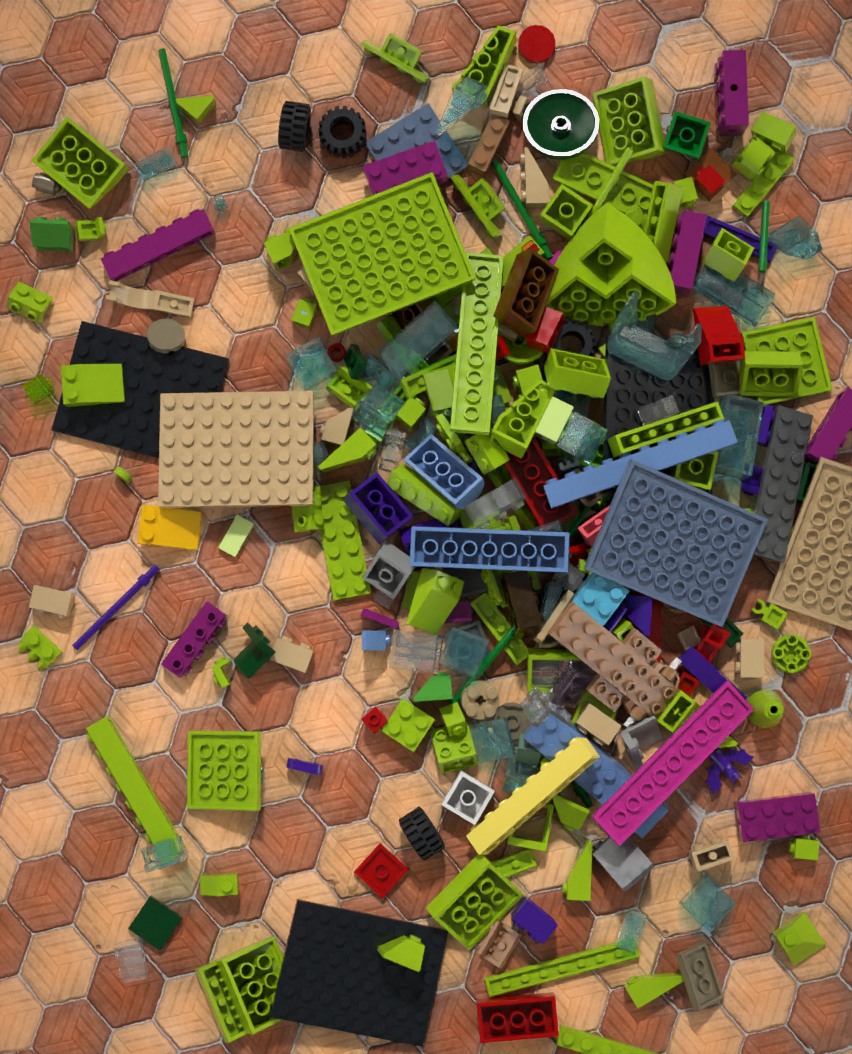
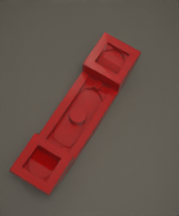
[678,623,730,697]

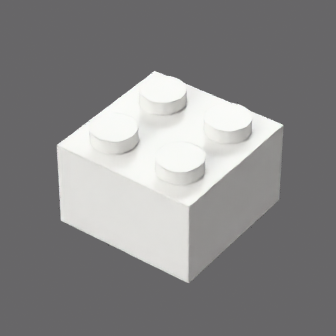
[441,770,495,825]

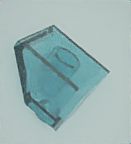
[768,217,822,260]

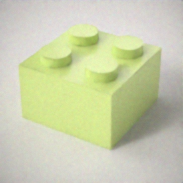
[533,397,575,445]

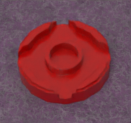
[518,25,556,63]

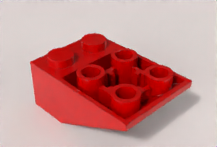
[693,306,745,365]

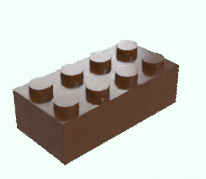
[493,248,559,337]

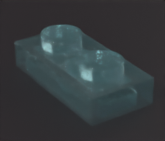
[135,146,178,182]
[615,909,647,954]

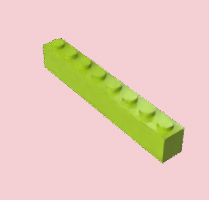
[86,716,187,863]

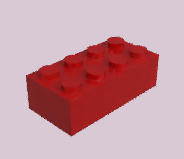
[476,992,559,1043]

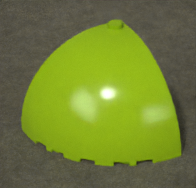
[545,202,676,326]

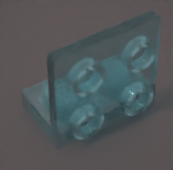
[351,384,406,439]

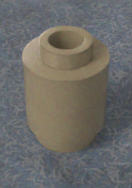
[32,172,62,195]

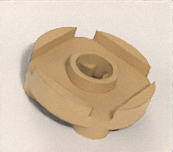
[460,680,500,720]

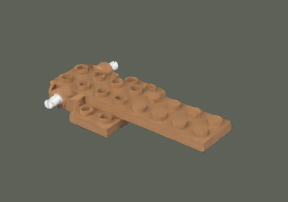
[547,601,682,727]

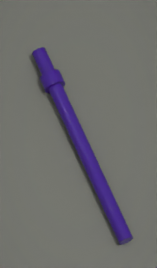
[72,564,160,650]

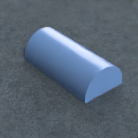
[403,434,484,509]

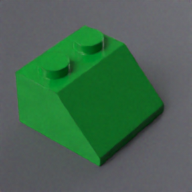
[663,111,711,159]

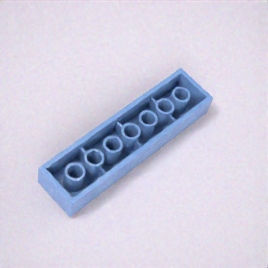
[410,526,570,573]
[524,704,668,838]

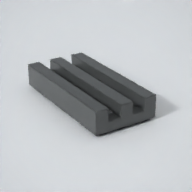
[556,458,579,475]

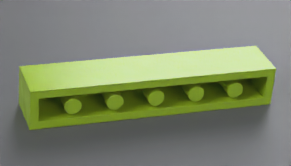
[607,401,724,458]

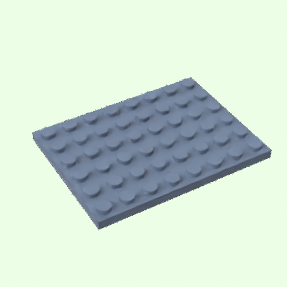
[583,459,768,627]

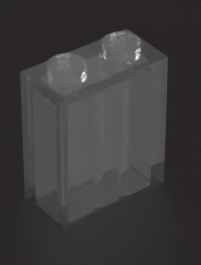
[388,630,443,674]

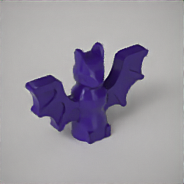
[706,747,754,793]

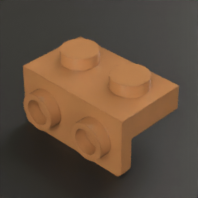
[477,920,521,969]

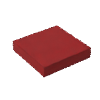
[354,843,409,899]

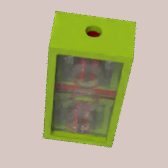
[527,648,597,694]

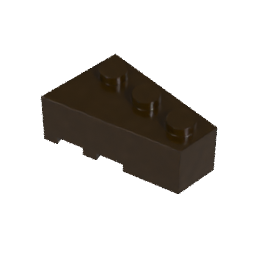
[501,571,544,640]

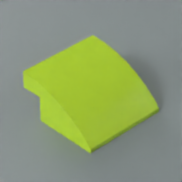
[195,936,283,1043]

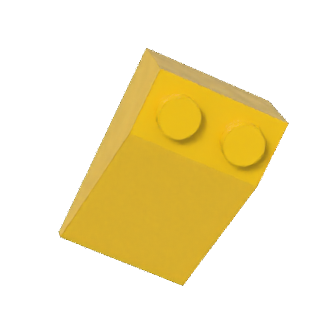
[137,505,202,550]

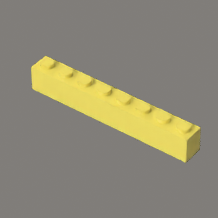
[466,737,600,855]

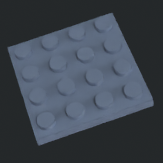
[365,103,468,186]

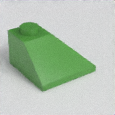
[413,672,453,702]

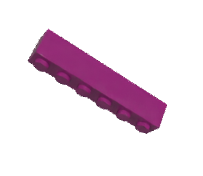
[101,209,215,282]

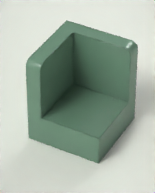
[515,734,541,765]

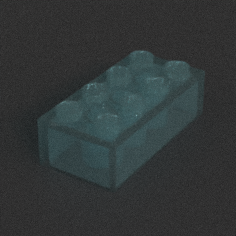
[714,394,764,480]

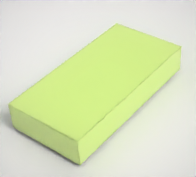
[218,515,254,557]

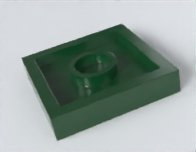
[128,895,183,951]

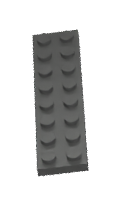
[753,405,813,563]

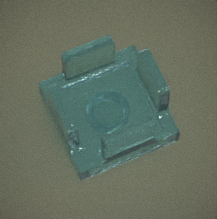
[141,836,189,873]

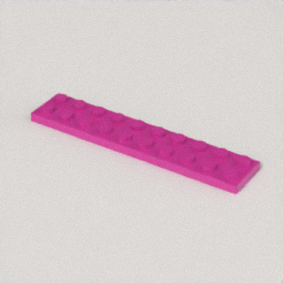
[591,681,754,846]

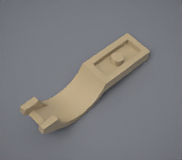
[106,280,194,318]

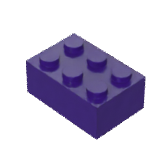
[343,472,414,545]

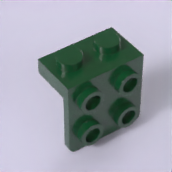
[234,622,276,679]

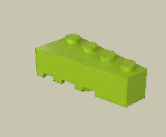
[451,25,517,108]

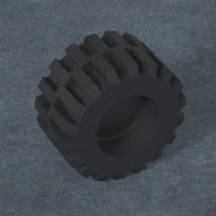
[278,101,311,152]
[318,106,366,158]
[552,320,596,357]
[399,806,445,861]

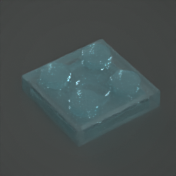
[469,717,516,764]

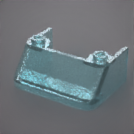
[607,291,702,380]

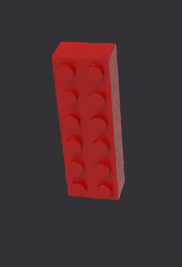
[492,427,578,532]

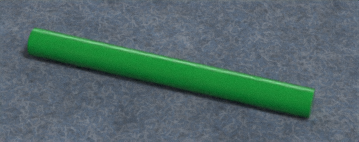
[758,201,770,273]

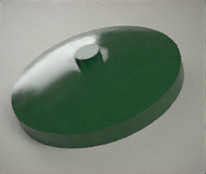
[523,89,599,160]

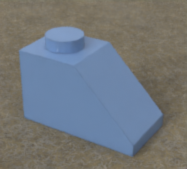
[362,630,390,650]

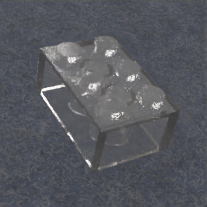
[463,478,527,529]

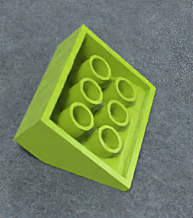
[593,76,667,166]
[31,117,130,209]
[426,854,524,951]

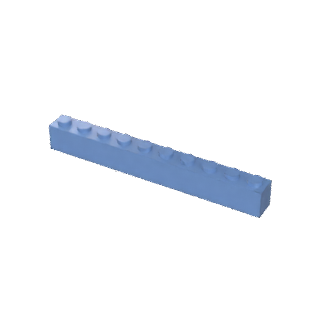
[543,419,737,509]

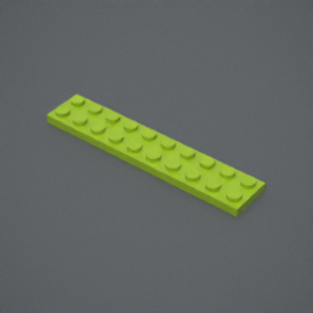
[450,252,504,436]

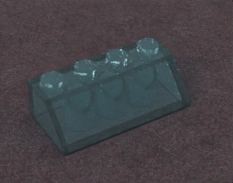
[693,264,775,327]
[379,300,459,380]

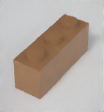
[467,114,510,177]

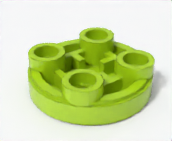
[771,634,812,673]

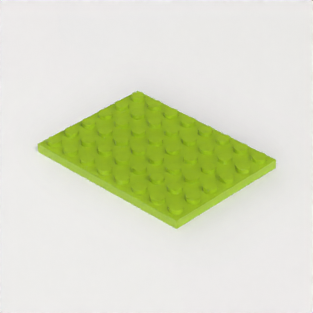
[289,172,476,336]

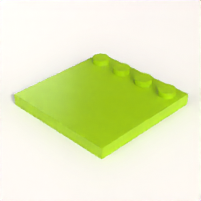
[741,317,833,407]
[187,731,261,811]

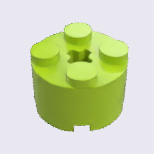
[731,135,775,181]

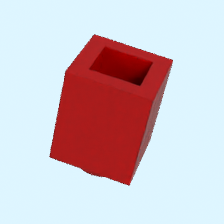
[694,165,725,198]

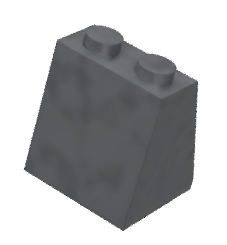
[592,835,655,892]

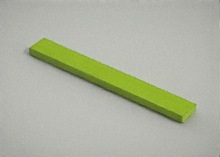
[484,938,640,998]

